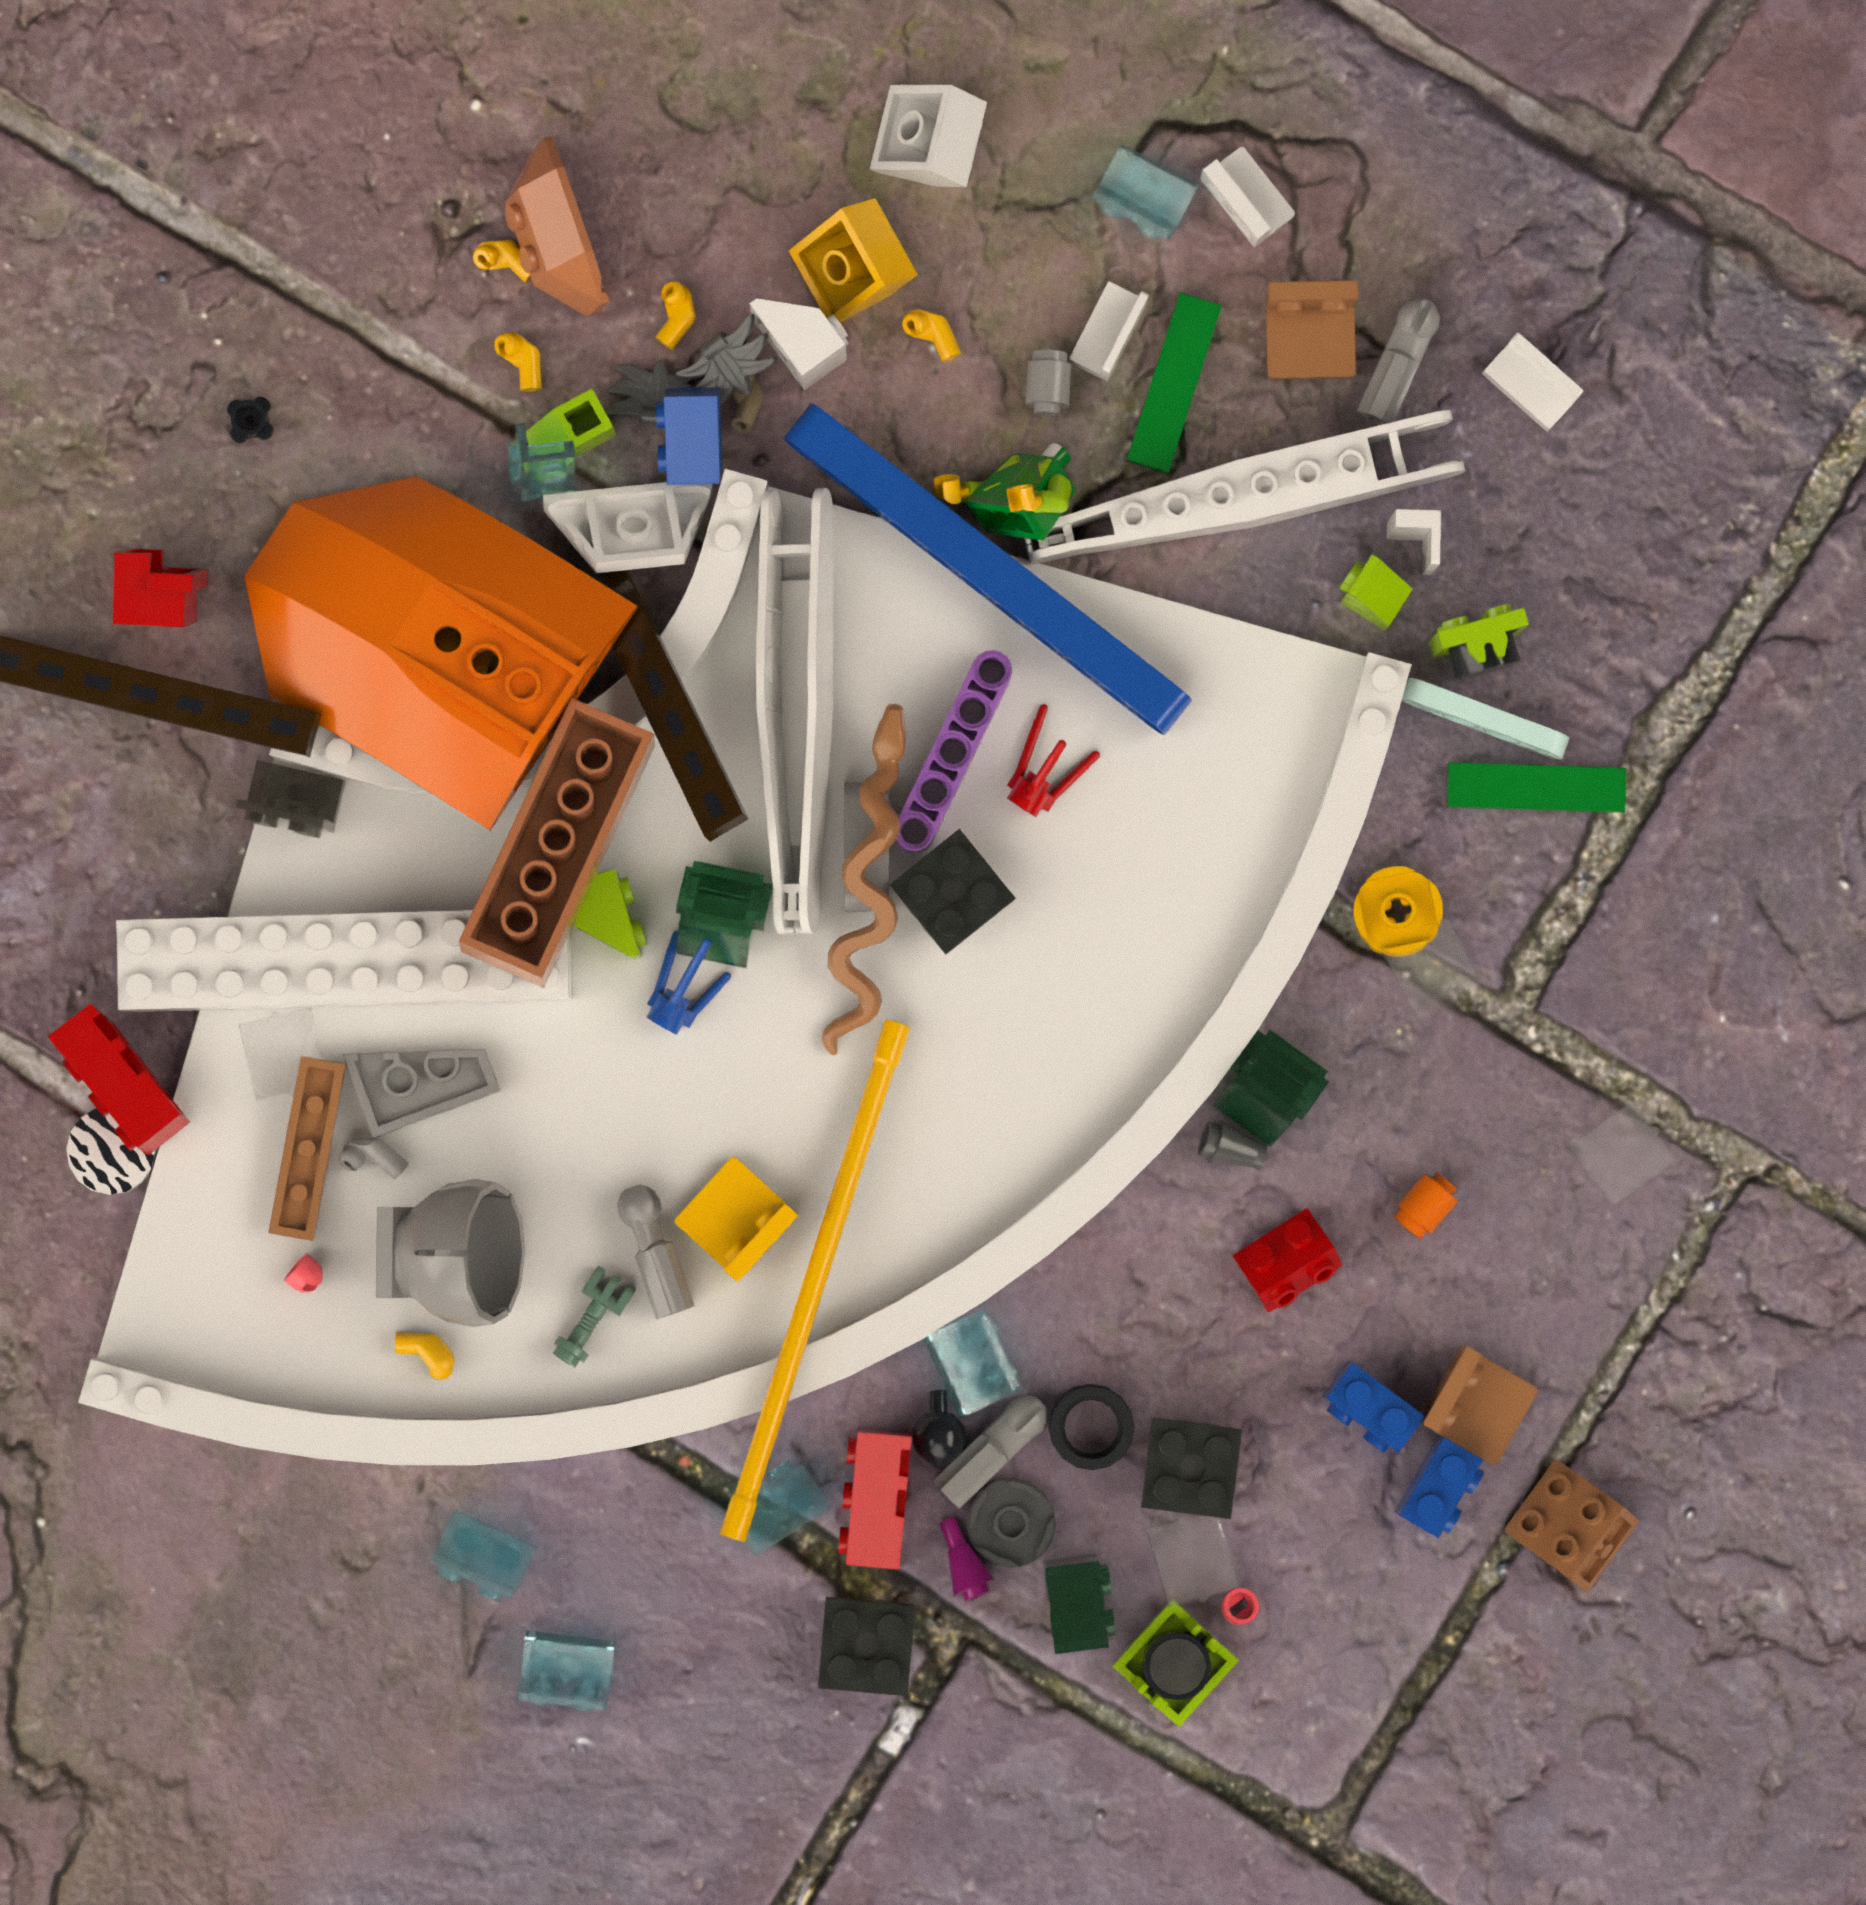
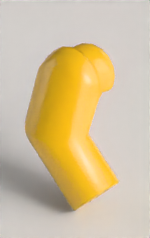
[473,239,531,283]
[655,281,696,350]
[902,309,962,362]
[494,332,542,392]
[395,1332,455,1380]

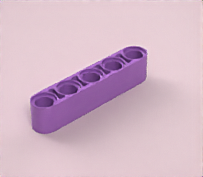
[896,650,1012,854]

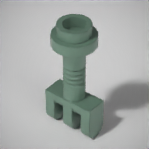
[553,1266,636,1368]

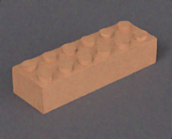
[459,698,655,988]

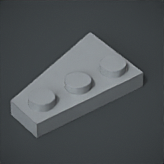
[342,1049,501,1138]

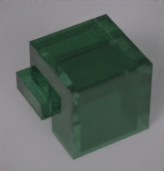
[676,860,773,968]
[1213,1029,1329,1147]

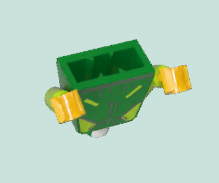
[934,443,1074,541]

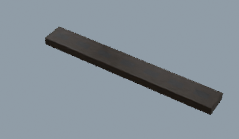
[569,550,749,842]
[0,636,321,758]

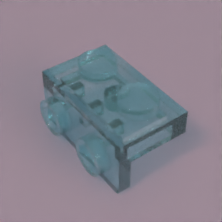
[1091,144,1199,240]
[508,423,576,502]
[923,1310,1020,1419]
[729,1460,831,1557]
[429,1509,537,1602]
[517,1630,616,1711]

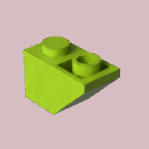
[518,388,617,478]
[1339,554,1413,631]
[574,869,647,959]

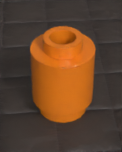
[1393,1172,1458,1240]

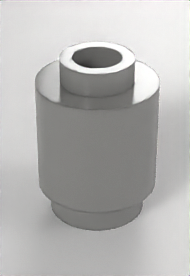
[1025,350,1072,417]

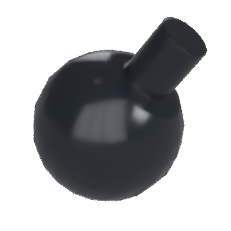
[912,1390,967,1468]

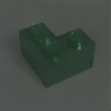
[1043,1554,1116,1654]

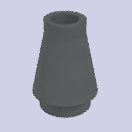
[1198,1121,1267,1170]

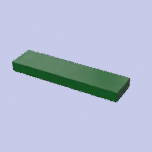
[1126,292,1222,475]
[1446,762,1626,813]

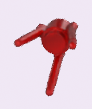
[1007,704,1100,817]

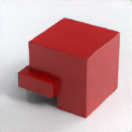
[113,548,209,628]

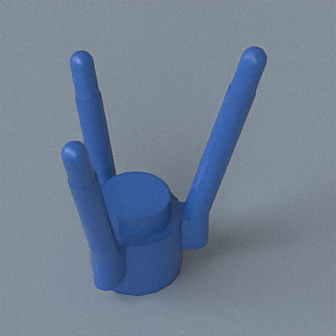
[646,931,731,1035]

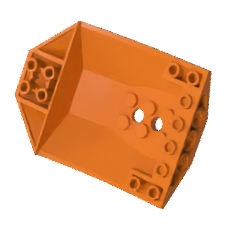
[244,476,637,831]

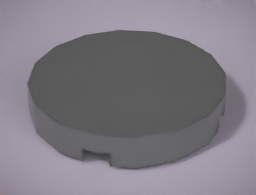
[967,1478,1056,1569]

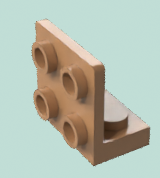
[1265,281,1358,380]
[1420,1344,1538,1465]
[1505,1460,1640,1593]

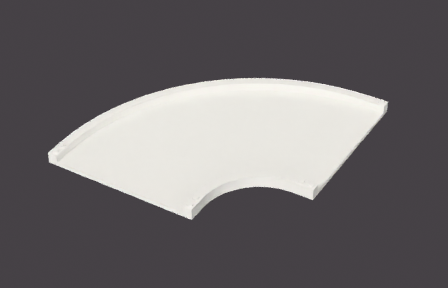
[78,469,1412,1465]

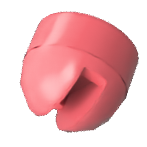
[284,1253,323,1292]
[1221,1588,1259,1625]

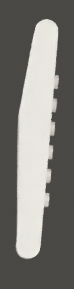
[1024,410,1466,564]
[756,488,833,934]

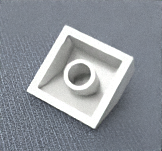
[870,85,987,187]
[749,298,849,391]

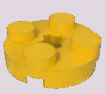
[1353,866,1443,957]

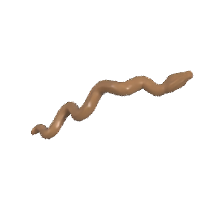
[822,704,906,1055]

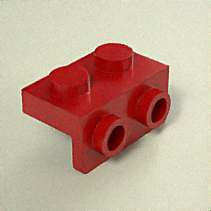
[1232,1208,1342,1312]

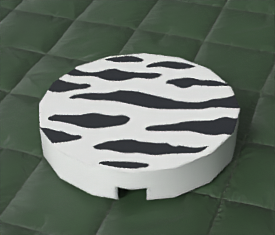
[66,1108,158,1195]

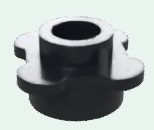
[227,397,274,444]

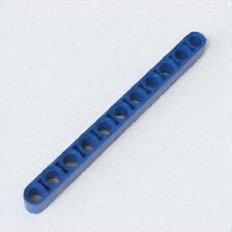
[783,403,1192,735]

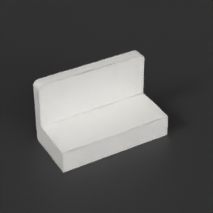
[1200,147,1295,248]
[1068,281,1149,382]
[1482,332,1584,432]
[1387,509,1441,575]

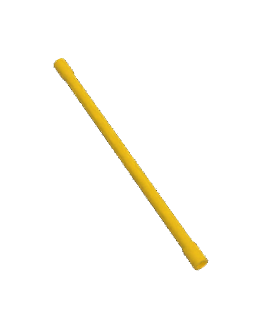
[719,1020,910,1543]

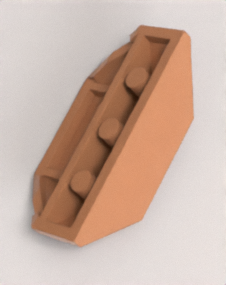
[505,136,609,317]

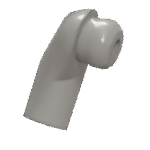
[339,1138,409,1180]

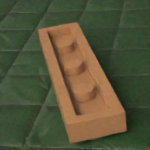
[268,1056,346,1241]

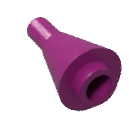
[939,1517,995,1602]

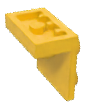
[675,1157,799,1282]

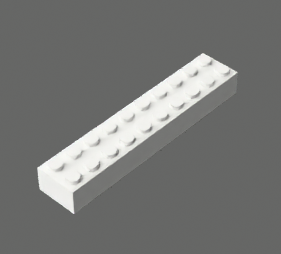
[116,910,573,1012]

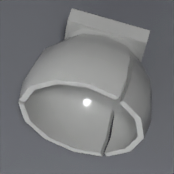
[376,1179,525,1327]

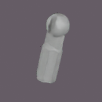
[1356,298,1441,425]
[617,1185,694,1319]
[933,1394,1049,1509]

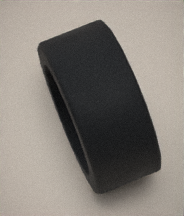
[1048,1384,1134,1470]

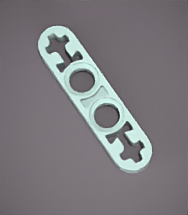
[1402,678,1570,760]

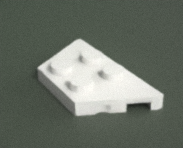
[543,482,713,573]

